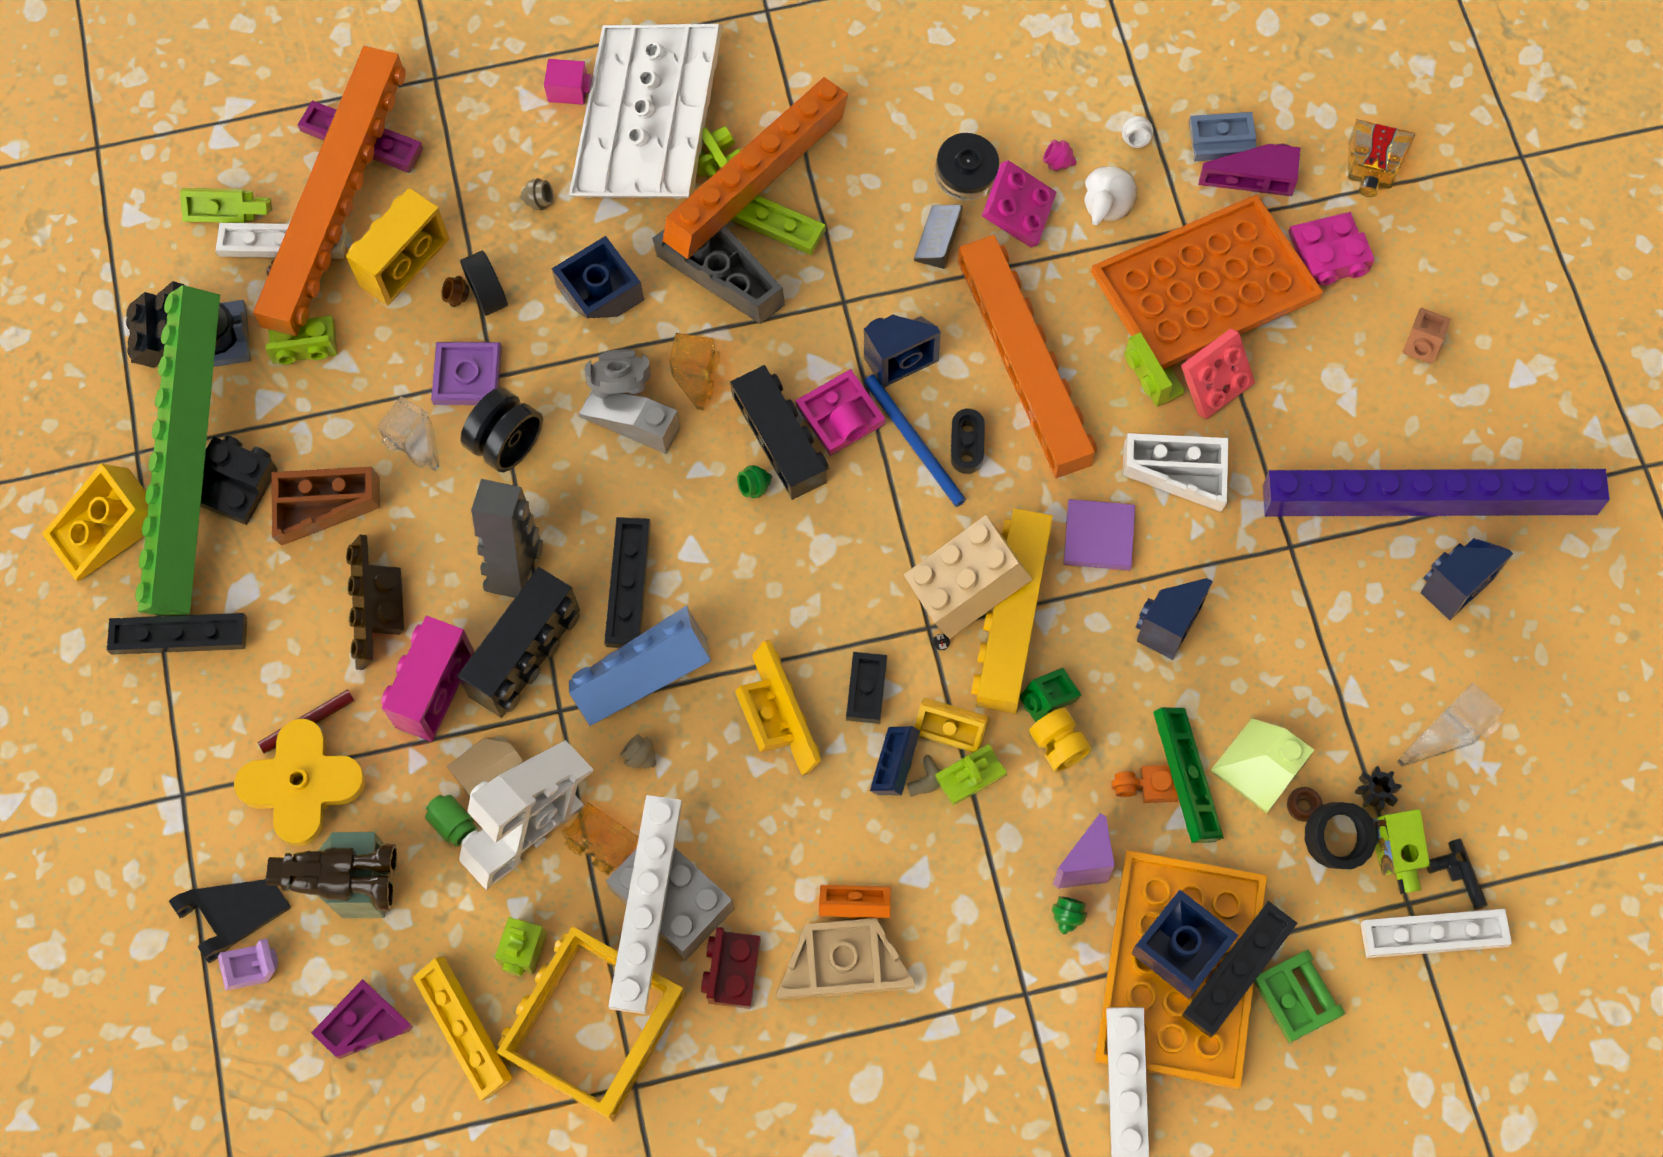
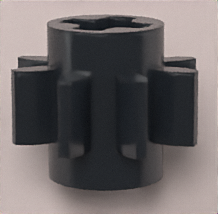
[1355,766,1402,813]

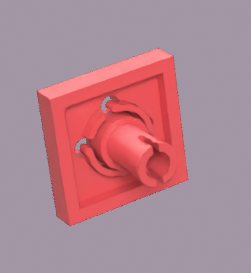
[1181,329,1255,419]

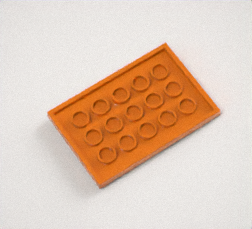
[1091,194,1323,369]

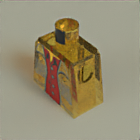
[1347,119,1415,197]

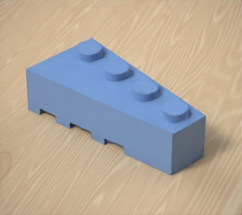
[569,605,711,726]

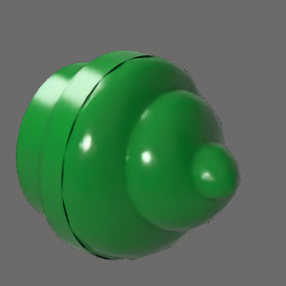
[737,465,772,498]
[1052,896,1088,935]

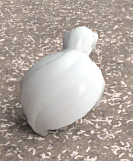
[1084,166,1137,225]

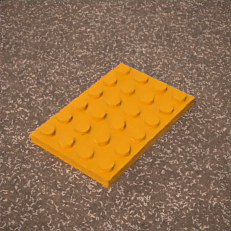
[1094,850,1267,1090]

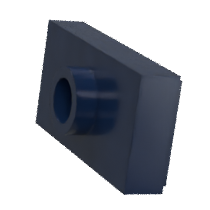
[870,726,920,795]

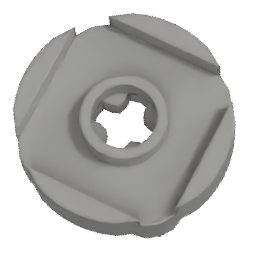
[584,349,651,398]

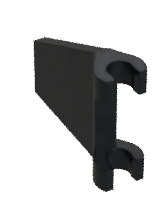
[169,879,291,963]

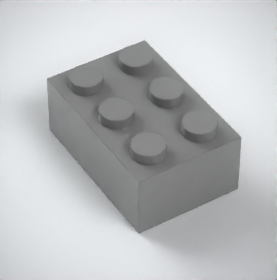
[606,848,735,960]

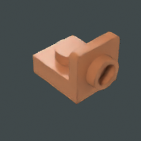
[1403,308,1451,364]

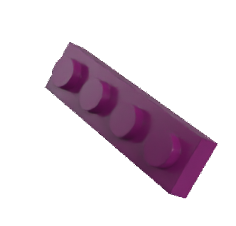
[297,100,423,173]

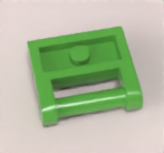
[1254,949,1346,1044]

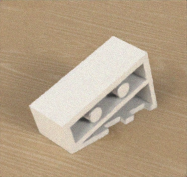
[1123,433,1228,512]

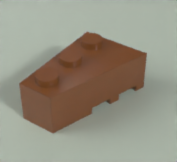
[271,466,380,545]

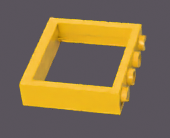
[496,926,686,1122]

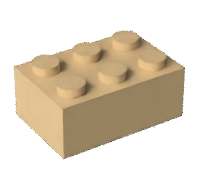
[904,515,1033,639]

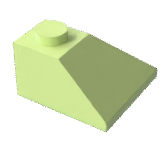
[1211,718,1314,814]

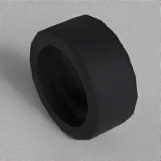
[460,250,508,316]
[1304,802,1377,870]

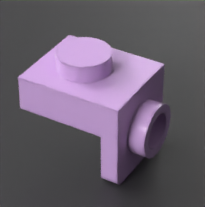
[218,938,278,991]

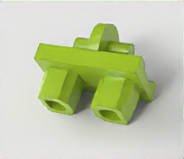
[697,126,741,178]
[935,744,1007,806]

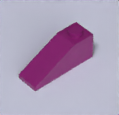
[1198,143,1301,196]

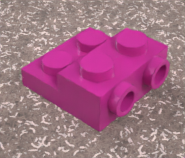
[1288,212,1375,286]

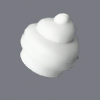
[1122,116,1153,148]

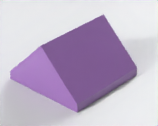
[1053,813,1114,889]

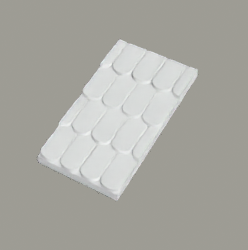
[569,24,722,199]

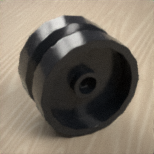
[460,387,543,473]

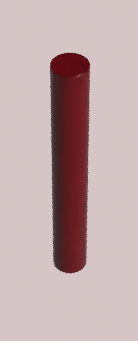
[257,689,355,754]

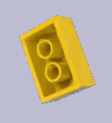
[346,187,450,306]

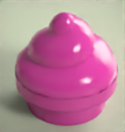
[1043,139,1076,171]

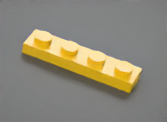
[412,956,512,1101]

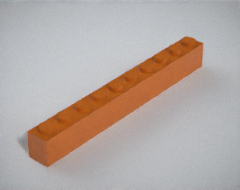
[253,46,406,336]

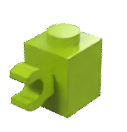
[495,917,547,977]

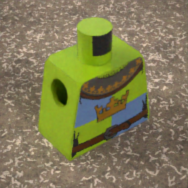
[1373,809,1430,894]

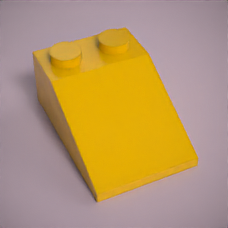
[42,463,148,581]

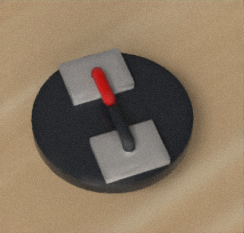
[933,634,950,650]

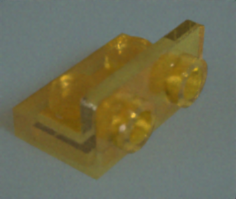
[561,802,639,876]

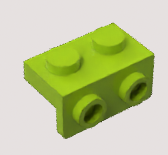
[1124,332,1184,407]

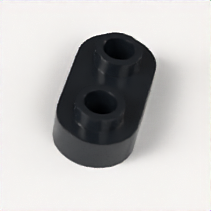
[951,409,985,474]

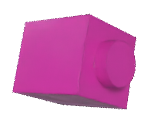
[544,59,592,105]

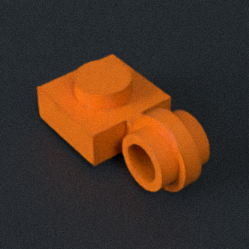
[1111,765,1179,803]

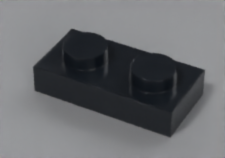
[846,652,887,724]

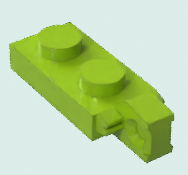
[180,188,272,223]

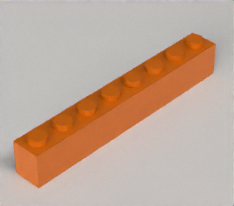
[663,77,848,259]
[958,234,1097,479]

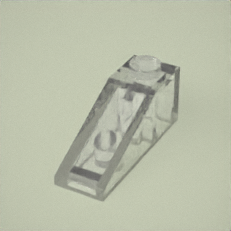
[1397,682,1505,767]

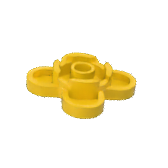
[234,719,365,846]

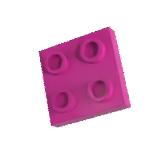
[982,160,1057,248]
[795,369,885,456]

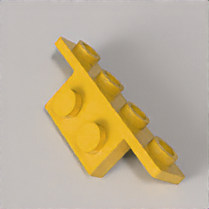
[735,640,821,775]

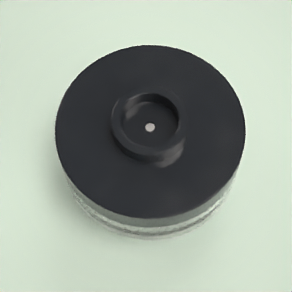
[934,133,999,200]

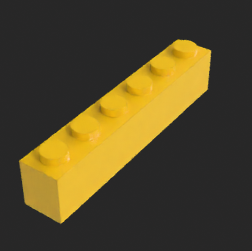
[971,508,1053,714]

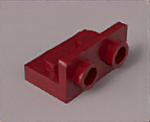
[701,927,761,1009]

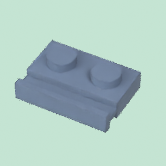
[1189,112,1256,162]

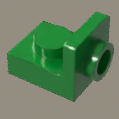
[1020,668,1081,722]

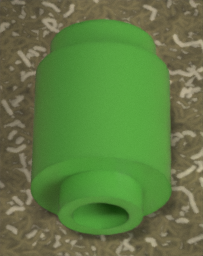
[425,795,476,847]

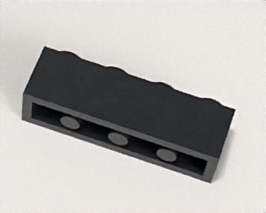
[730,365,829,500]

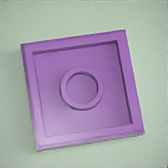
[431,342,502,405]
[1063,499,1135,571]

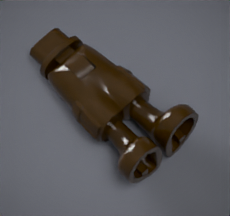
[266,843,397,911]

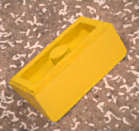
[914,698,989,752]

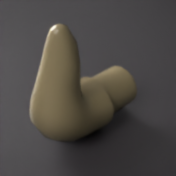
[907,755,941,797]

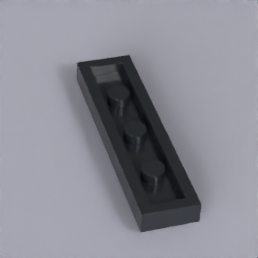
[604,517,651,648]
[107,613,247,655]
[1182,901,1298,1038]

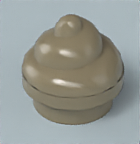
[520,178,554,210]
[620,734,656,769]

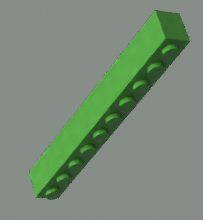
[135,285,220,616]

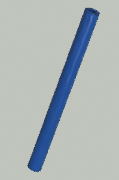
[864,375,966,507]

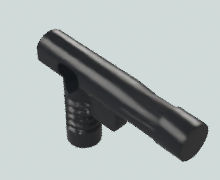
[1426,838,1488,910]

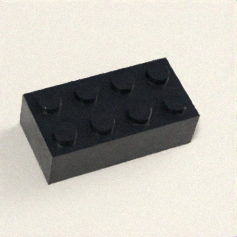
[457,566,580,718]

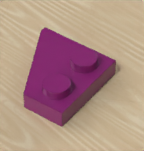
[311,979,413,1059]

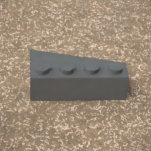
[652,226,785,324]
[471,479,543,598]

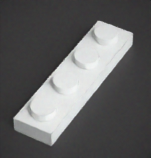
[216,223,347,259]
[1360,909,1512,958]
[1106,1007,1149,1157]

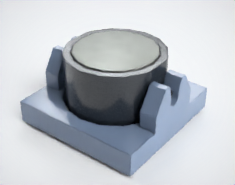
[213,300,251,367]

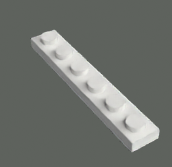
[608,795,682,1014]

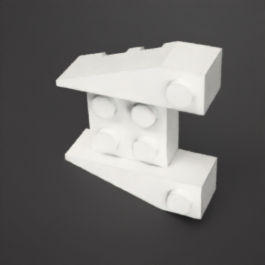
[459,740,594,890]

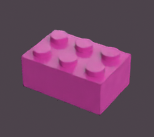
[381,615,475,742]

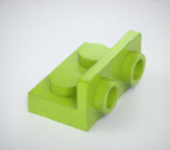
[266,316,337,365]

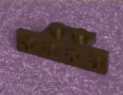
[346,534,404,670]

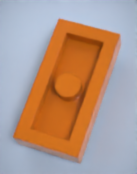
[819,885,891,919]

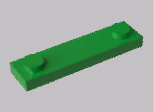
[1153,707,1224,843]

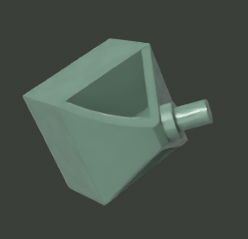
[318,832,387,918]

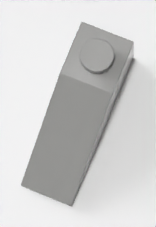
[579,389,680,454]

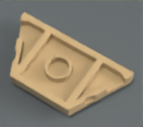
[777,918,915,1000]

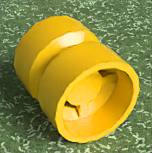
[1029,707,1093,773]

